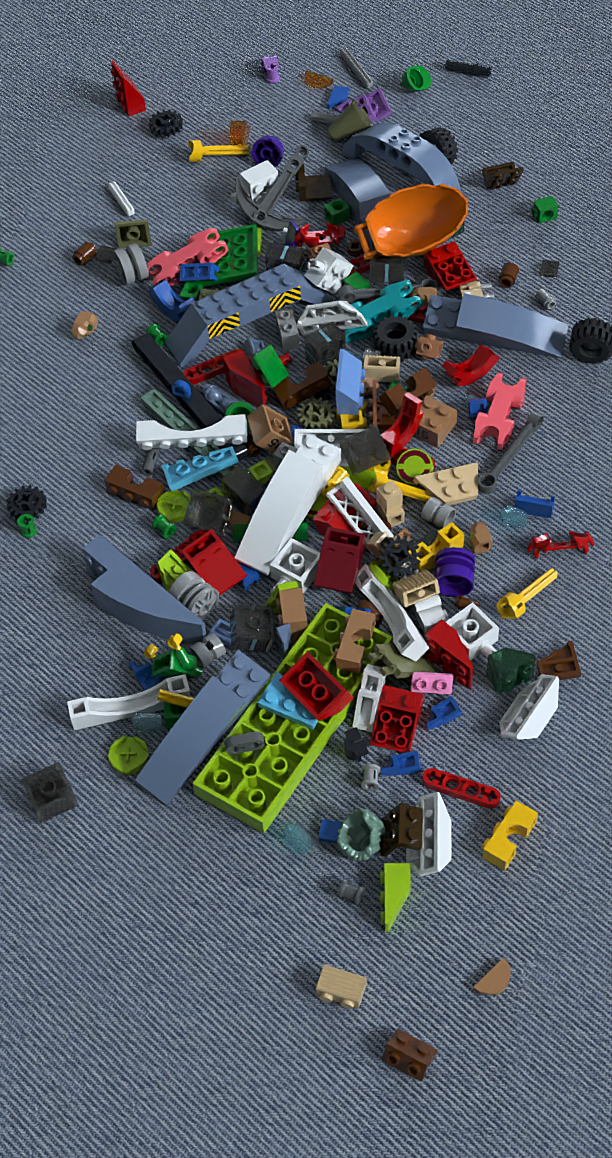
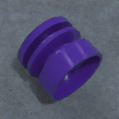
[434,547,475,597]

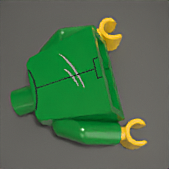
[144,633,203,680]

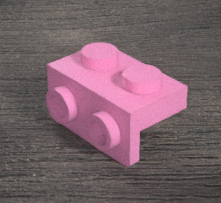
[410,672,453,694]

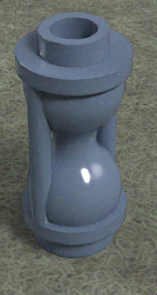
[201,384,237,415]

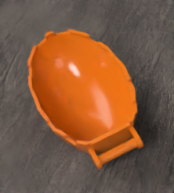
[353,184,468,260]

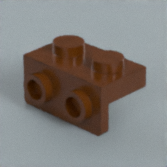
[382,1029,438,1081]

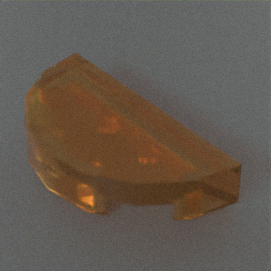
[305,70,334,89]

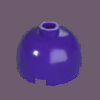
[252,135,284,167]

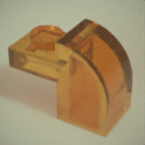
[229,120,250,145]

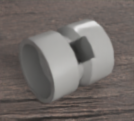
[421,497,456,529]
[189,632,226,669]

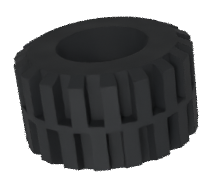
[419,127,458,164]
[373,316,417,362]
[569,318,612,364]

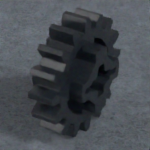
[149,109,183,138]
[6,485,47,522]
[378,535,421,578]

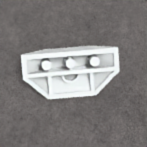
[296,301,367,335]
[294,429,368,467]
[499,674,559,739]
[406,792,451,876]

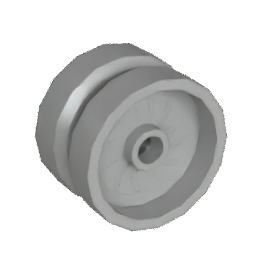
[113,243,149,285]

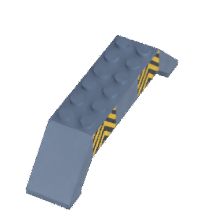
[165,264,332,367]

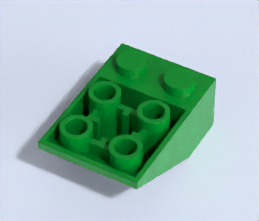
[252,344,289,388]

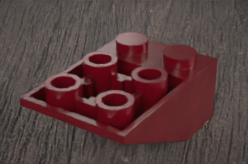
[314,527,366,594]

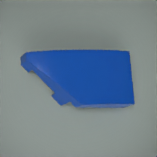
[238,562,260,591]
[129,661,162,691]
[427,696,463,730]
[381,750,422,776]

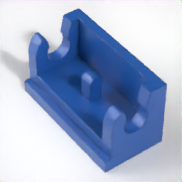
[180,262,219,282]
[514,490,555,518]

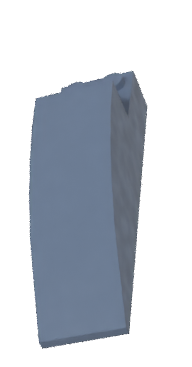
[324,158,391,251]
[423,293,569,358]
[83,535,207,644]
[135,650,270,806]

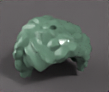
[337,807,385,861]

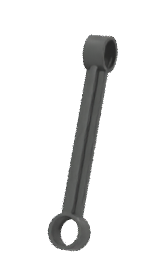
[337,278,438,304]
[478,411,544,494]

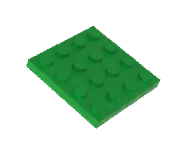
[191,224,258,287]

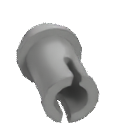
[536,289,556,309]

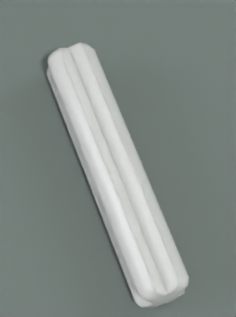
[108,181,135,216]

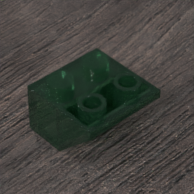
[486,647,536,694]

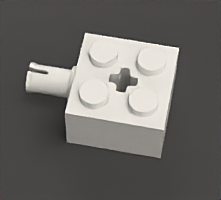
[231,160,278,205]
[304,247,354,294]
[270,538,320,594]
[446,602,502,664]

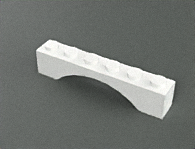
[136,415,247,450]
[355,564,429,661]
[67,674,191,730]

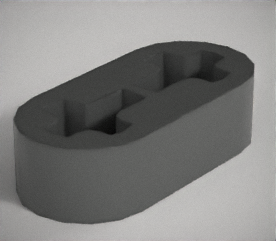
[224,732,265,754]

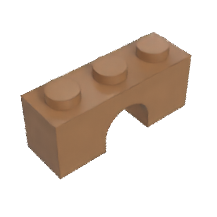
[333,609,376,674]

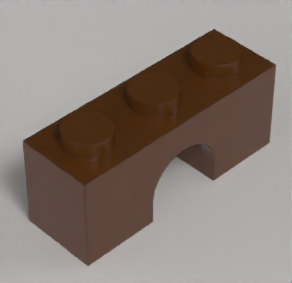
[274,360,332,410]
[379,368,437,416]
[104,464,165,510]

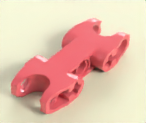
[147,228,229,286]
[473,372,527,450]

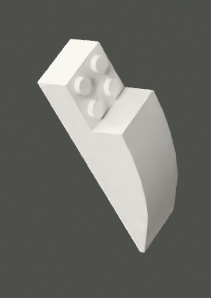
[235,434,341,576]

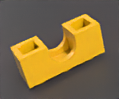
[407,522,464,572]
[481,801,538,871]

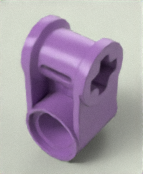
[261,55,280,83]

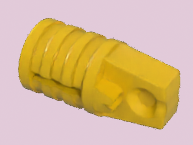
[320,466,350,499]

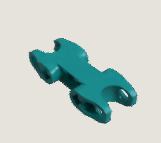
[342,280,423,343]

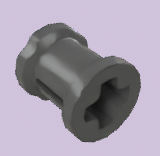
[337,879,365,905]

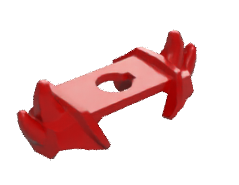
[293,222,346,247]
[528,531,594,559]

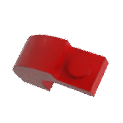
[442,344,500,386]
[377,392,424,459]

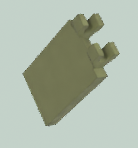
[367,643,437,678]

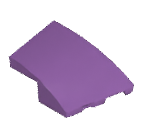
[336,88,393,122]

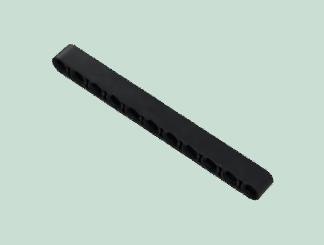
[132,333,249,461]

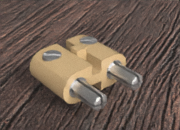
[459,281,495,300]

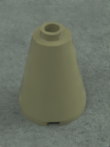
[327,100,372,141]

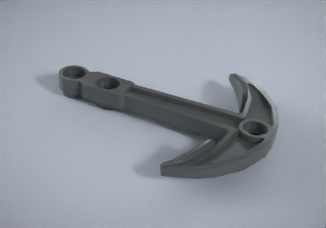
[236,145,309,231]

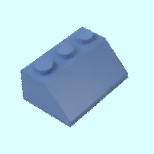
[336,349,366,415]

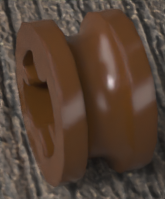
[348,240,363,257]

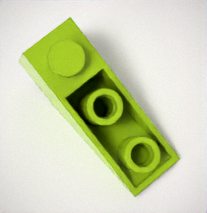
[380,863,411,932]

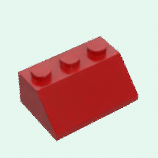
[313,482,378,536]
[279,651,354,721]

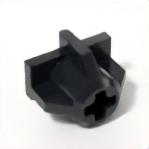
[344,727,369,762]

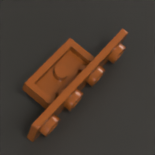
[369,380,394,442]

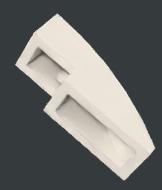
[353,664,386,732]

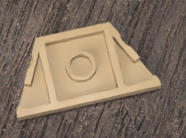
[413,462,478,505]

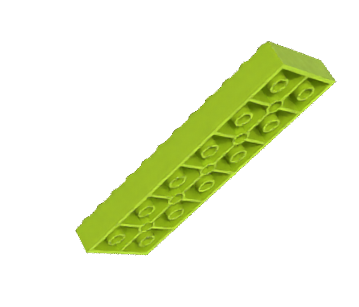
[193,603,393,833]

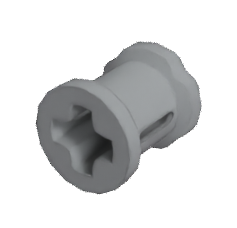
[361,764,381,791]

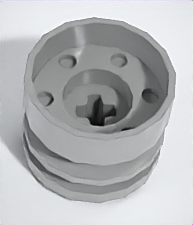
[169,571,219,620]

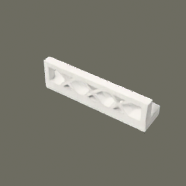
[327,476,393,554]

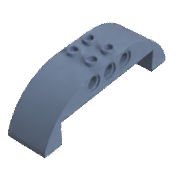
[342,122,461,192]

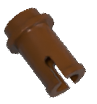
[244,434,260,457]
[455,595,481,610]

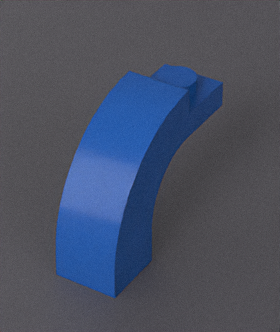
[147,280,195,321]

